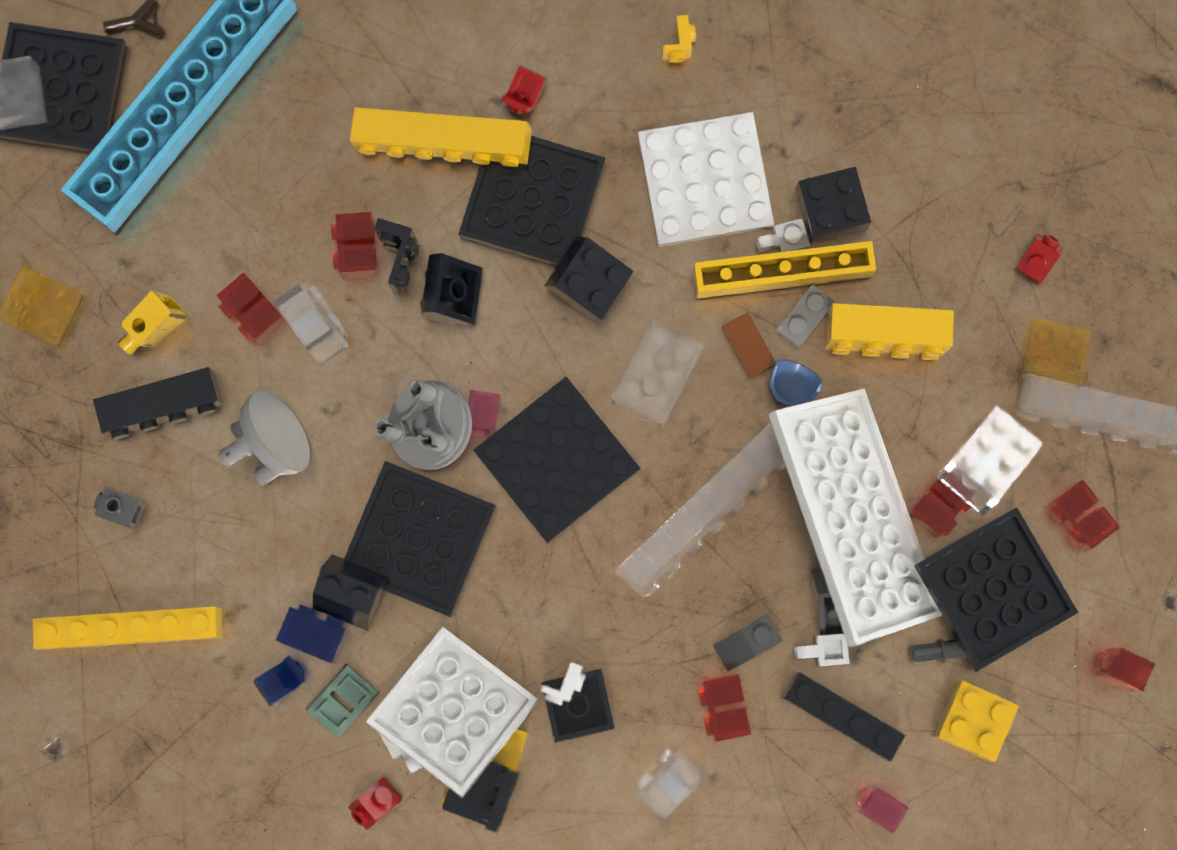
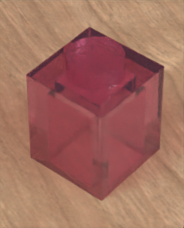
[468,390,501,437]
[858,786,909,834]

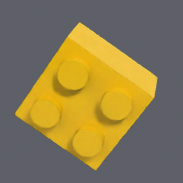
[933,680,1019,762]

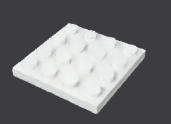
[638,112,775,247]
[366,627,538,798]

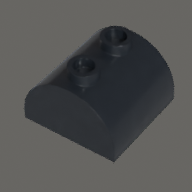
[420,253,483,325]

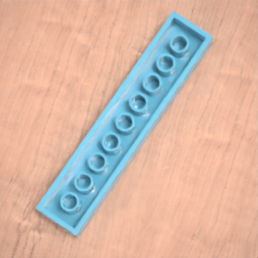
[61,0,298,233]

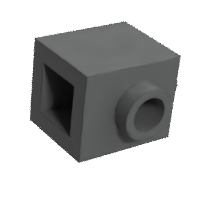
[94,487,145,530]

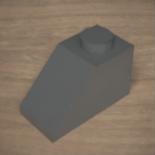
[811,569,844,636]
[713,615,783,672]

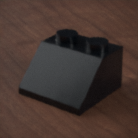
[312,554,388,631]

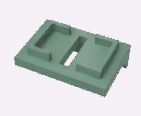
[305,663,378,738]

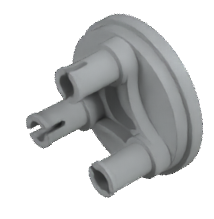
[373,380,472,470]
[218,391,310,486]

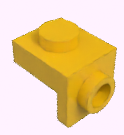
[662,15,696,63]

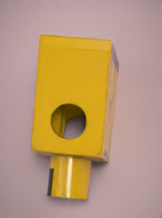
[118,290,189,355]

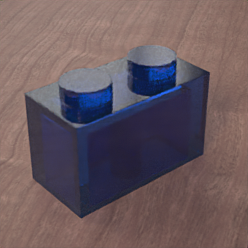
[275,604,349,664]

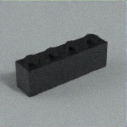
[93,367,223,440]
[781,672,906,762]

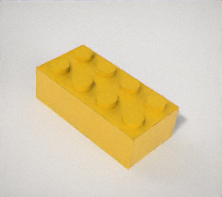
[825,303,954,360]

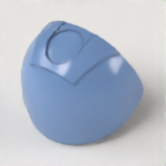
[770,359,822,406]

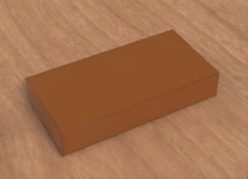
[721,312,775,379]

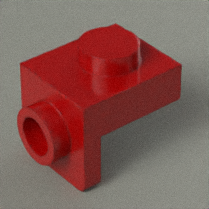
[501,65,547,114]
[1016,232,1063,283]
[348,777,402,830]

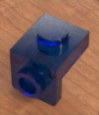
[253,656,306,706]

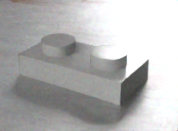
[775,284,836,349]

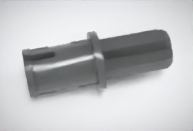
[910,639,966,664]

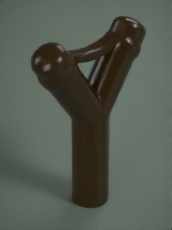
[103,0,163,37]

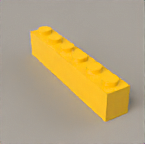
[350,107,532,167]
[693,241,876,299]
[33,607,223,650]

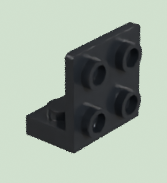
[374,218,420,295]
[442,761,521,833]

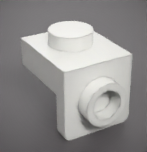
[540,662,586,705]

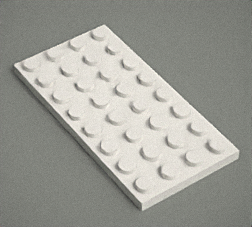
[768,388,943,647]

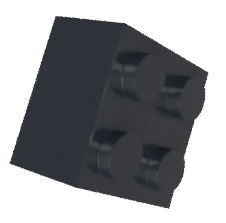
[795,166,871,245]
[544,237,634,320]
[541,669,615,743]

